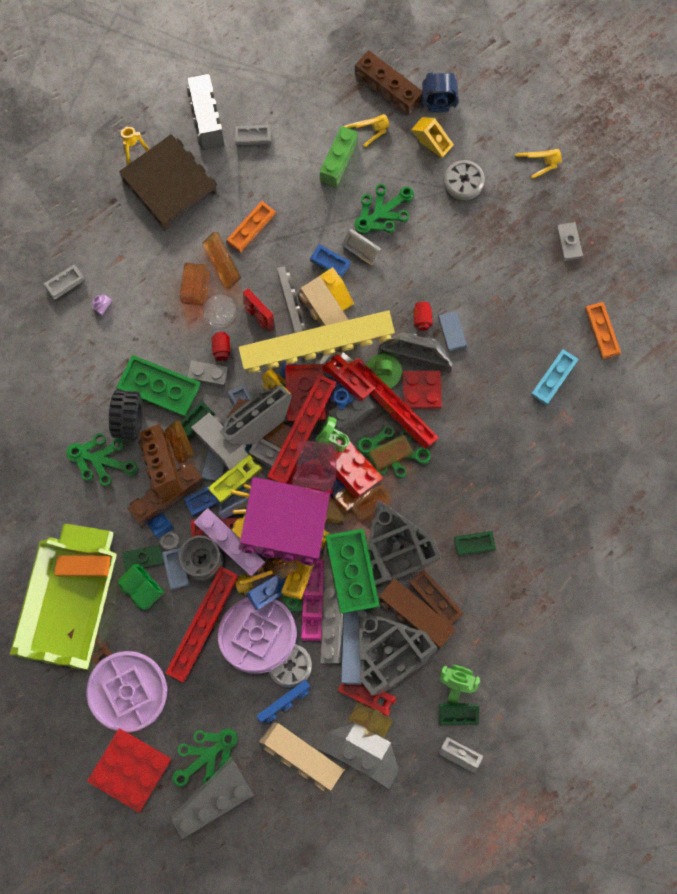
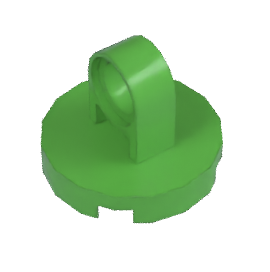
[366,353,402,390]
[312,416,350,453]
[440,665,480,703]

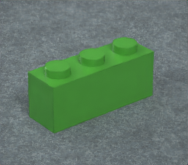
[320,126,358,188]

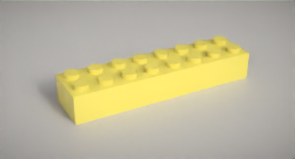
[239,310,395,374]

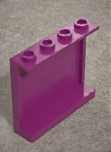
[238,477,330,566]

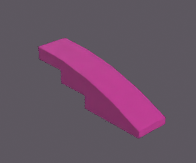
[301,559,324,642]

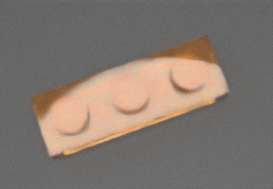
[202,232,241,289]

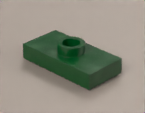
[175,401,215,441]
[454,531,496,557]
[122,544,164,572]
[438,703,480,725]

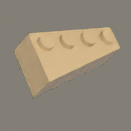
[297,276,348,352]
[259,722,344,791]

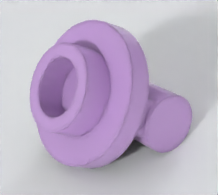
[92,294,112,316]

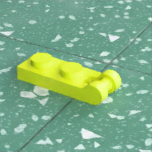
[208,454,262,504]

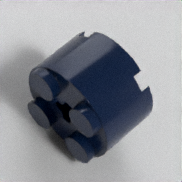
[422,72,459,113]

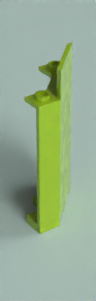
[10,524,117,670]

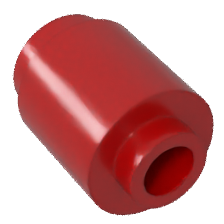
[413,302,433,331]
[211,332,231,361]

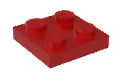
[243,288,275,332]
[402,371,442,409]

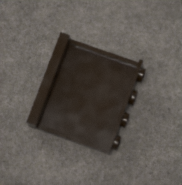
[119,134,217,231]

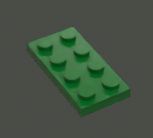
[116,355,201,418]
[324,528,379,614]

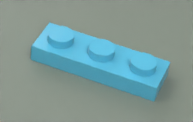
[531,349,579,406]

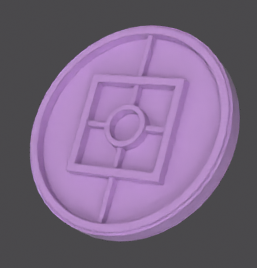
[218,597,297,674]
[86,651,167,732]

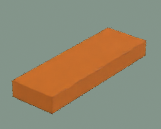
[226,201,276,253]
[585,302,621,359]
[54,556,111,577]

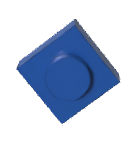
[147,512,174,539]

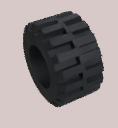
[109,390,143,439]

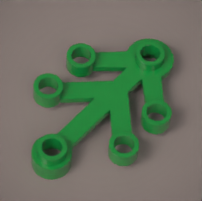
[354,184,414,234]
[357,426,431,478]
[66,433,139,487]
[172,728,238,787]

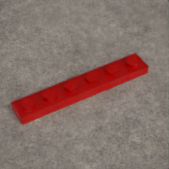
[350,358,439,449]
[267,374,336,484]
[166,566,239,682]

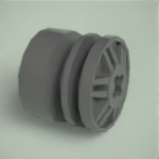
[179,536,226,582]

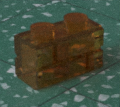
[180,262,210,306]

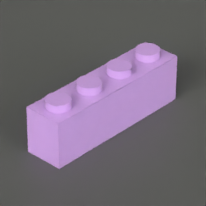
[194,508,265,577]

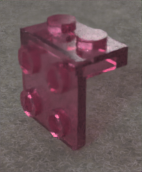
[292,441,337,491]

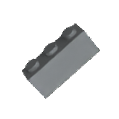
[192,413,248,470]

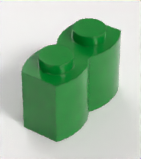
[118,564,164,610]

